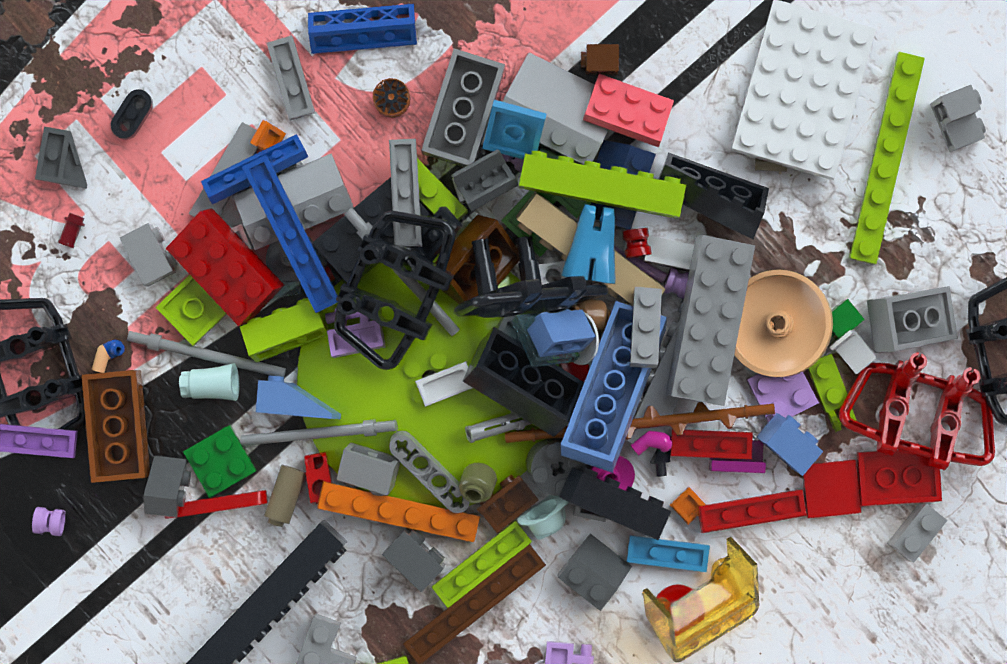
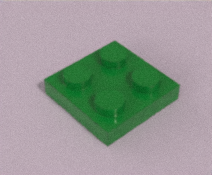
[183,425,257,498]

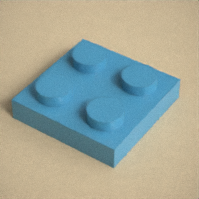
[482,100,547,160]

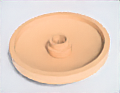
[734,270,833,377]

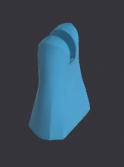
[561,204,616,284]

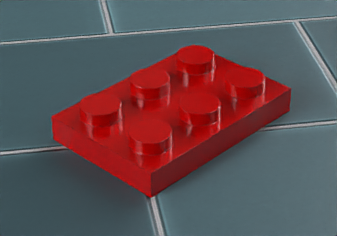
[857,450,942,506]

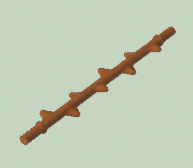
[505,402,775,443]

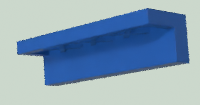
[308,4,417,54]

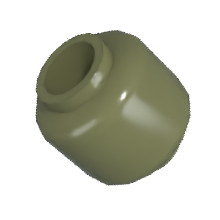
[459,463,497,503]

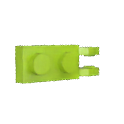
[808,353,856,432]

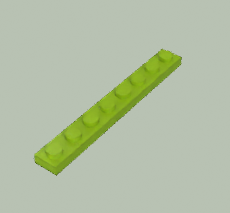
[849,52,925,265]

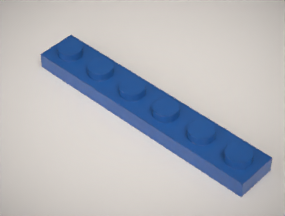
[242,155,338,313]

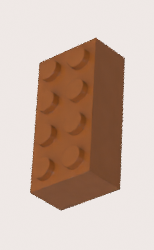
[82,370,150,483]

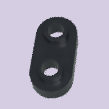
[111,89,153,140]

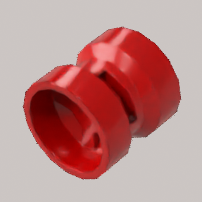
[622,228,652,258]

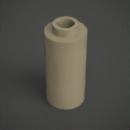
[264,464,306,527]

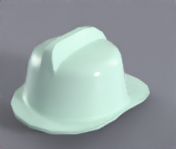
[517,495,569,540]

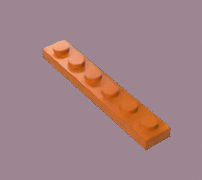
[317,481,480,542]

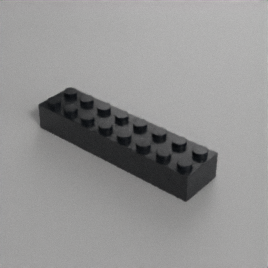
[186,520,348,664]

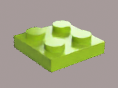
[155,275,227,346]

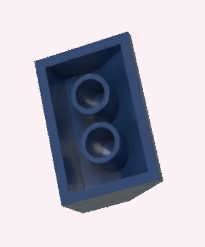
[590,140,656,231]

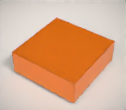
[250,120,286,151]
[669,487,706,525]

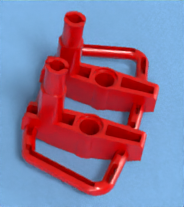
[839,352,995,471]

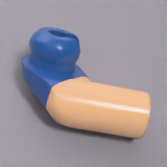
[91,340,125,373]

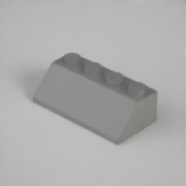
[233,153,354,250]

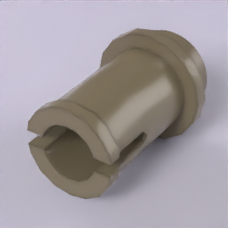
[755,158,787,174]

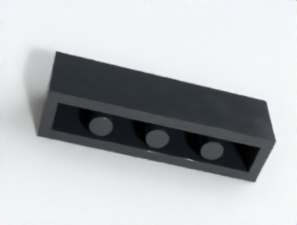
[559,466,671,540]

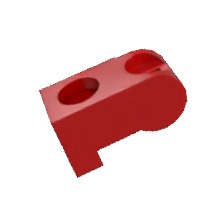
[305,452,333,505]

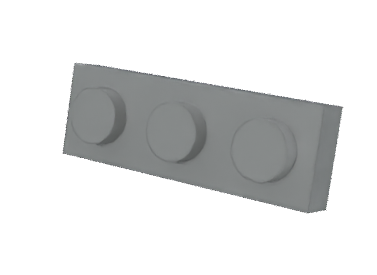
[267,35,315,121]
[630,287,662,369]

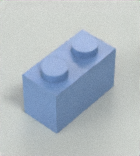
[527,309,596,357]
[756,413,823,476]

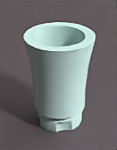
[179,363,239,401]

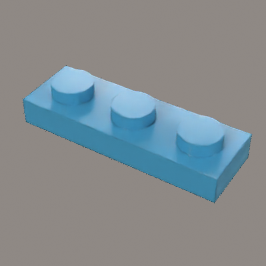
[626,535,710,572]

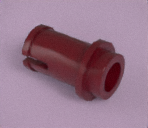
[58,213,85,248]

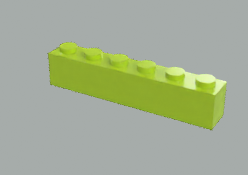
[519,151,686,219]

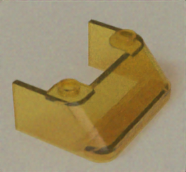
[643,537,760,662]

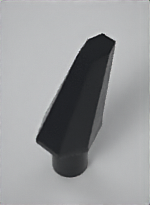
[650,435,671,477]

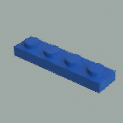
[201,134,308,205]

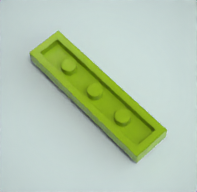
[431,520,532,608]

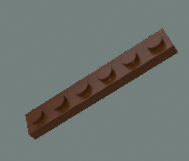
[403,544,546,664]

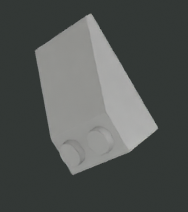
[867,286,958,353]

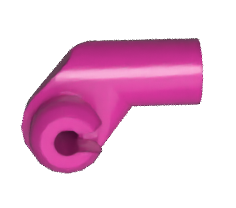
[630,431,672,456]

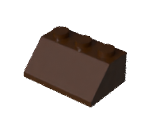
[435,215,520,304]

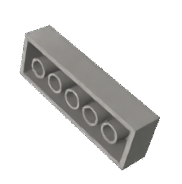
[666,235,755,406]

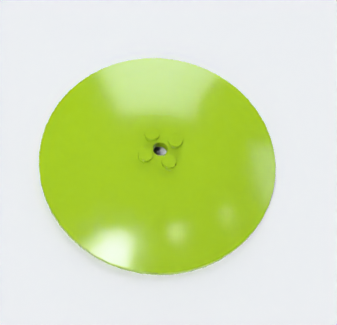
[297,248,559,508]

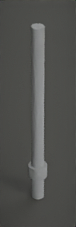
[344,208,460,336]
[127,331,286,377]
[240,419,398,446]

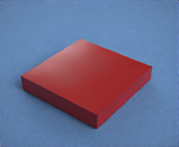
[803,459,862,518]

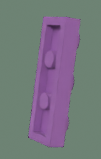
[0,424,78,458]

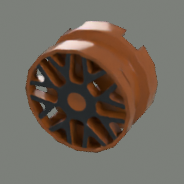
[373,78,411,118]

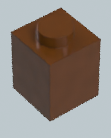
[581,44,619,75]

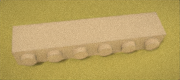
[516,192,666,306]

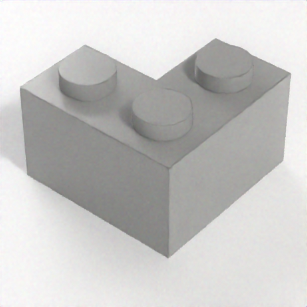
[930,84,986,152]
[296,613,357,664]

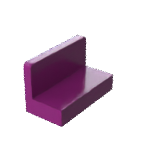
[709,440,766,473]

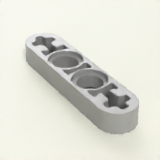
[389,431,470,513]

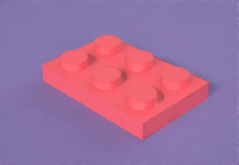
[583,74,674,147]

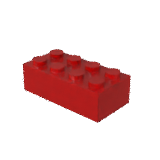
[165,208,285,326]

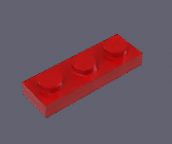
[671,429,753,459]

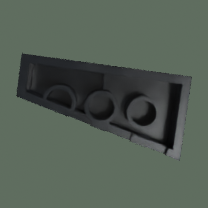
[658,152,769,239]

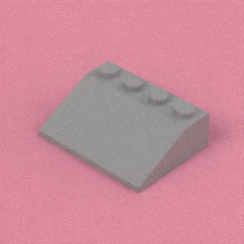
[502,52,609,165]

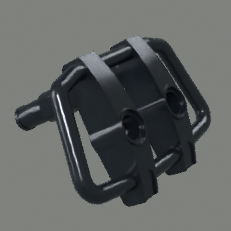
[334,210,456,370]
[454,236,609,318]
[966,277,1007,425]
[0,298,86,430]

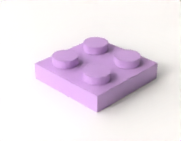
[746,372,819,423]

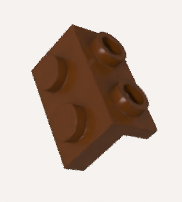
[477,474,539,533]

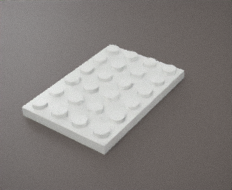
[730,0,876,180]

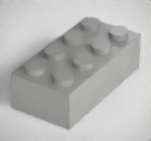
[421,48,505,167]

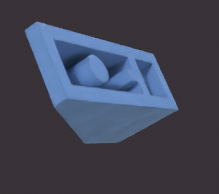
[256,376,341,419]

